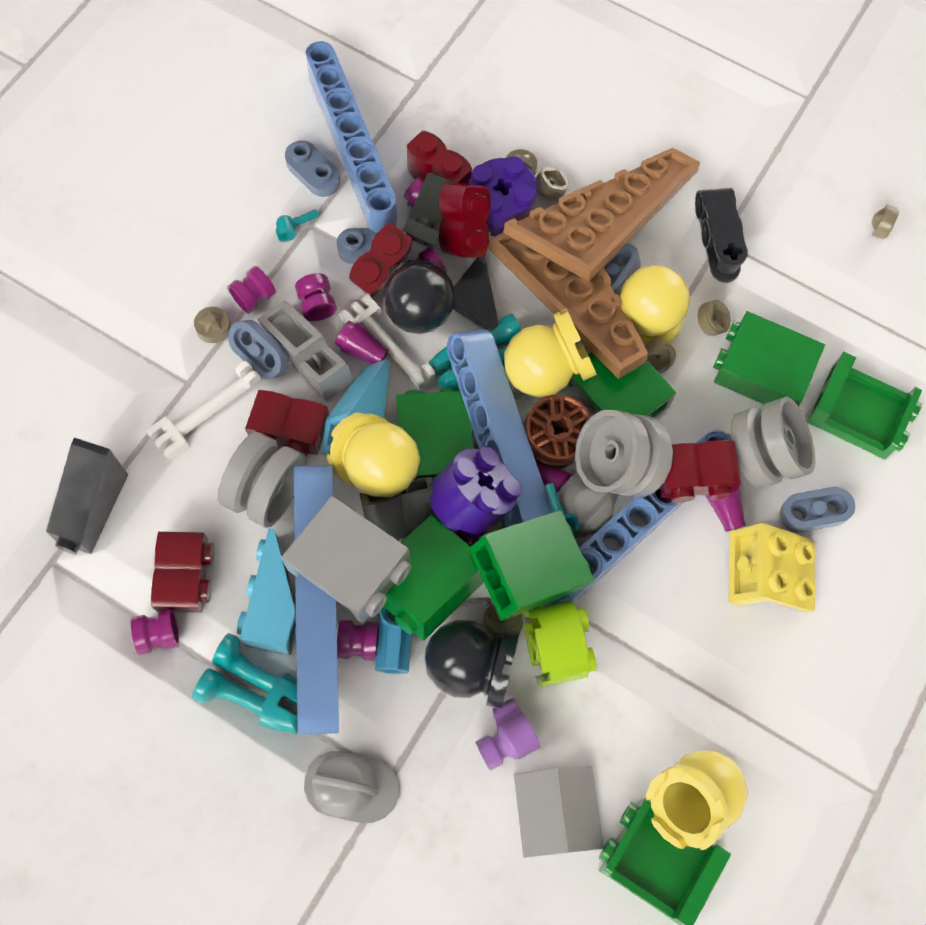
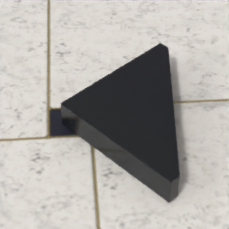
[453,257,499,332]

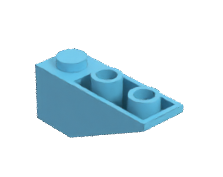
[321,359,390,456]
[237,528,296,655]

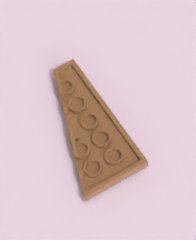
[504,148,700,282]
[488,203,648,379]

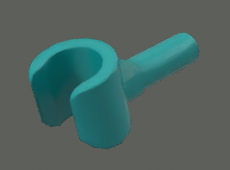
[276,209,319,242]
[545,483,579,532]

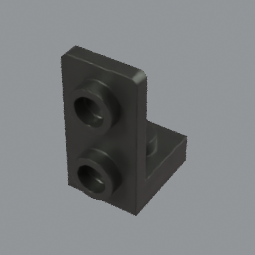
[402,173,453,249]

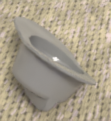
[551,470,618,539]
[304,751,399,823]

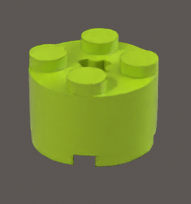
[524,601,597,687]

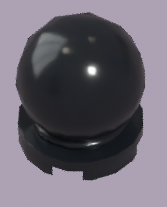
[383,259,455,335]
[425,620,520,708]

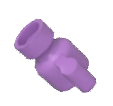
[475,698,541,771]

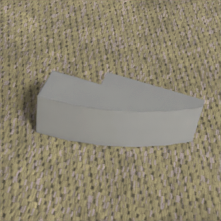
[257,300,354,402]

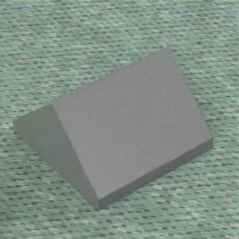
[514,766,604,858]

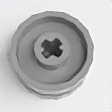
[731,396,816,489]
[575,410,673,497]
[217,432,306,528]

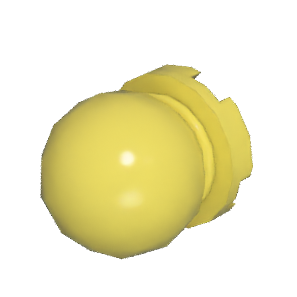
[620,264,690,345]
[504,308,597,398]
[327,412,420,497]
[646,750,749,850]

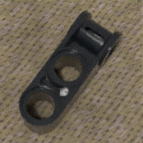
[695,188,748,283]

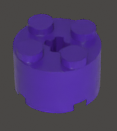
[469,156,537,237]
[430,446,522,538]

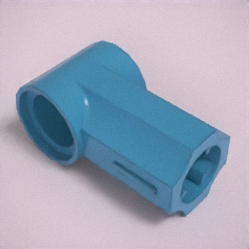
[375,608,412,674]

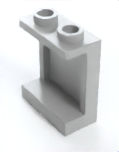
[281,496,412,623]

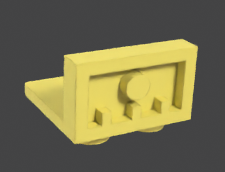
[729,523,816,612]

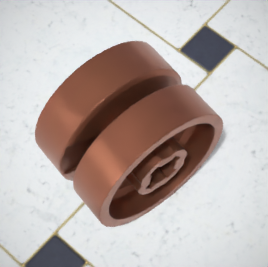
[523,394,591,469]

